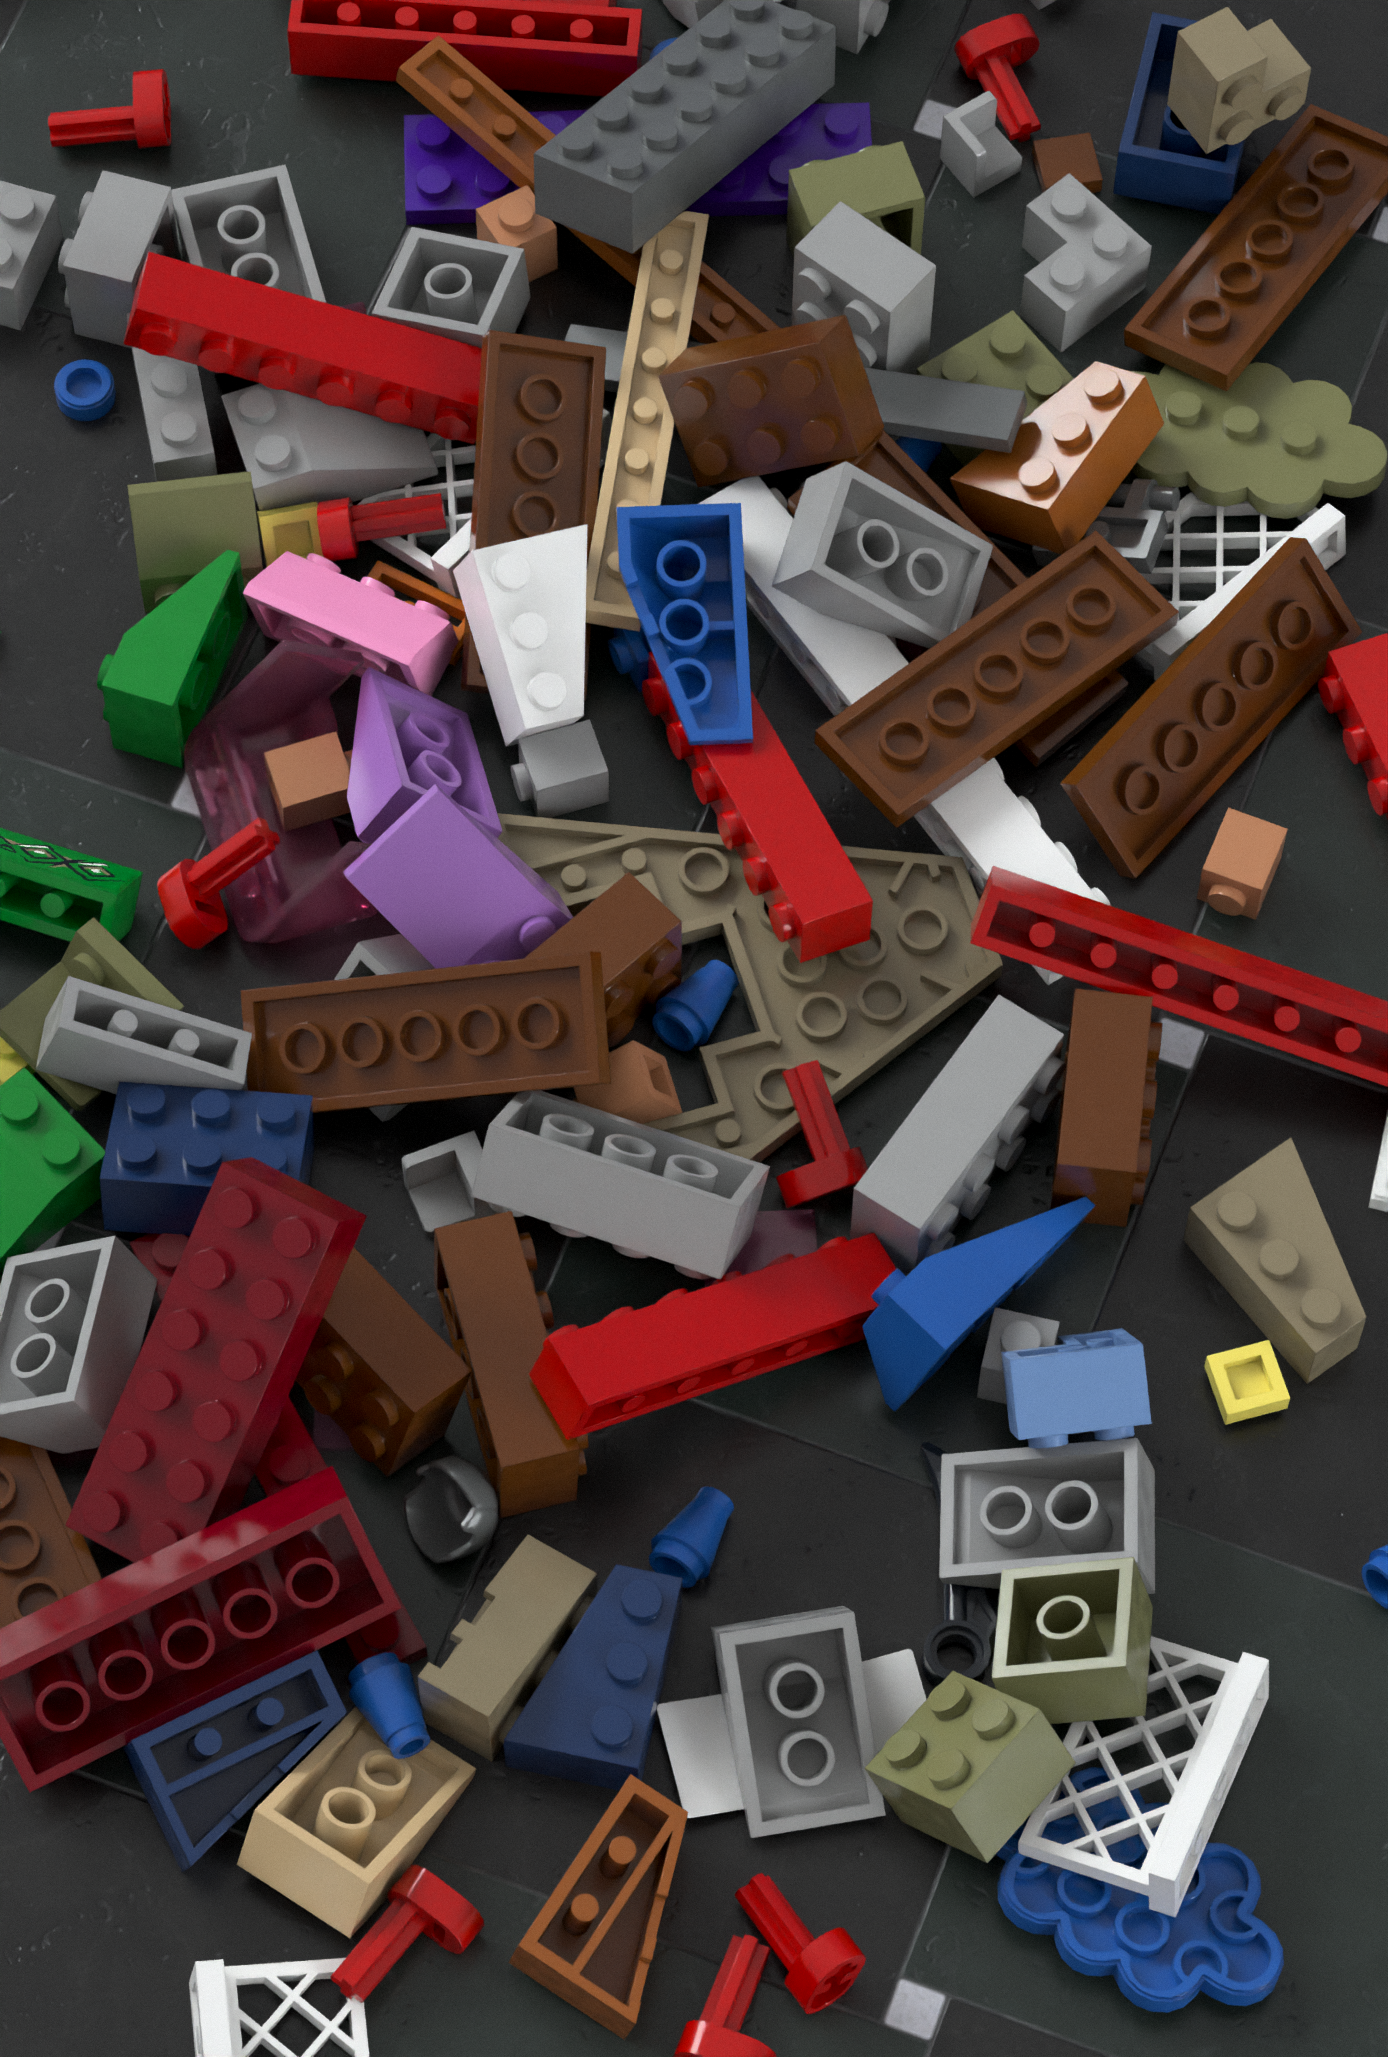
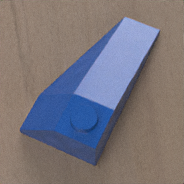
[616,503,753,745]
[862,1197,1096,1412]

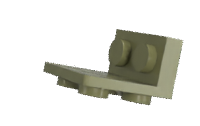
[0,917,184,1111]

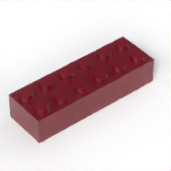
[65,1157,367,1563]
[0,1466,402,1793]

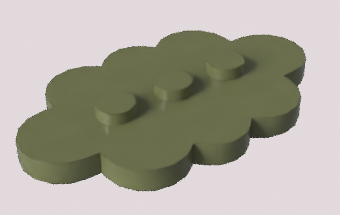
[1131,362,1387,519]

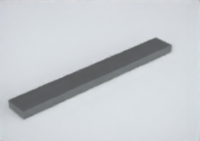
[564,324,1027,453]

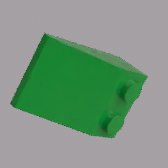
[97,550,248,768]
[0,1067,105,1278]

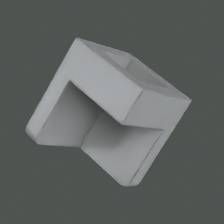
[940,91,1022,198]
[402,1130,498,1237]

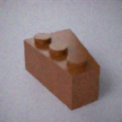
[950,361,1164,555]
[508,1774,689,2040]

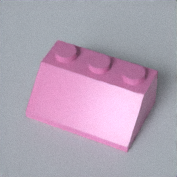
[243,551,458,696]

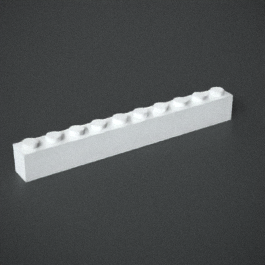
[698,476,1111,985]

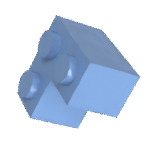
[1001,1328,1152,1448]

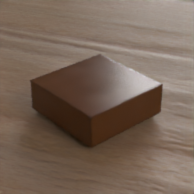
[1032,132,1103,193]

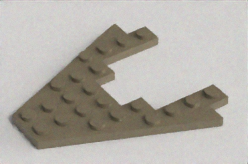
[497,813,1003,1163]

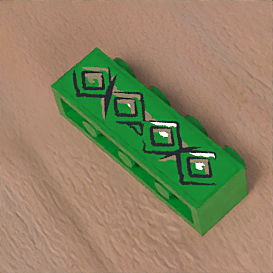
[0,828,143,942]

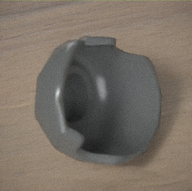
[403,1455,498,1564]

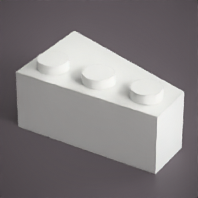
[453,524,587,747]

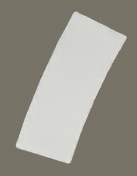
[657,1649,926,1818]

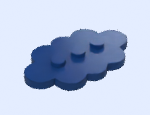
[996,1767,1284,2013]

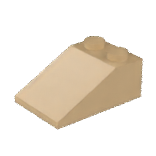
[237,1707,476,1938]

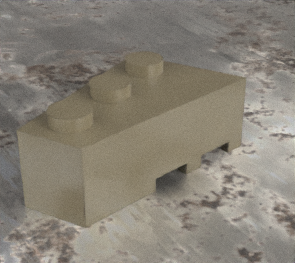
[1183,1138,1367,1384]
[417,1535,598,1762]

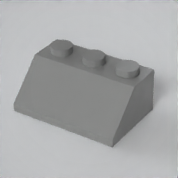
[0,1236,157,1454]

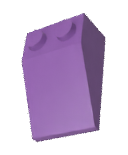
[347,667,503,847]
[343,784,573,969]

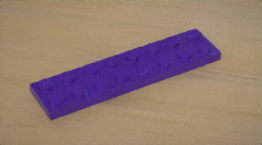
[404,102,872,225]

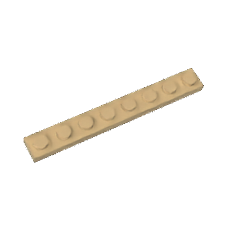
[585,211,709,632]

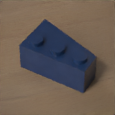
[504,1564,683,1791]
[123,1650,347,1872]

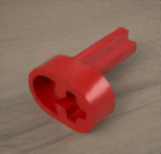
[954,14,1041,143]
[48,69,171,148]
[317,493,447,561]
[157,817,280,950]
[776,1059,868,1208]
[330,1864,485,2003]
[735,1873,866,2014]
[673,1934,777,2057]

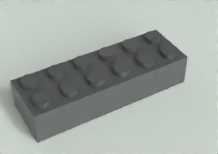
[534,0,836,254]

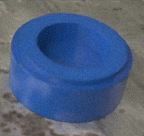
[54,359,116,421]

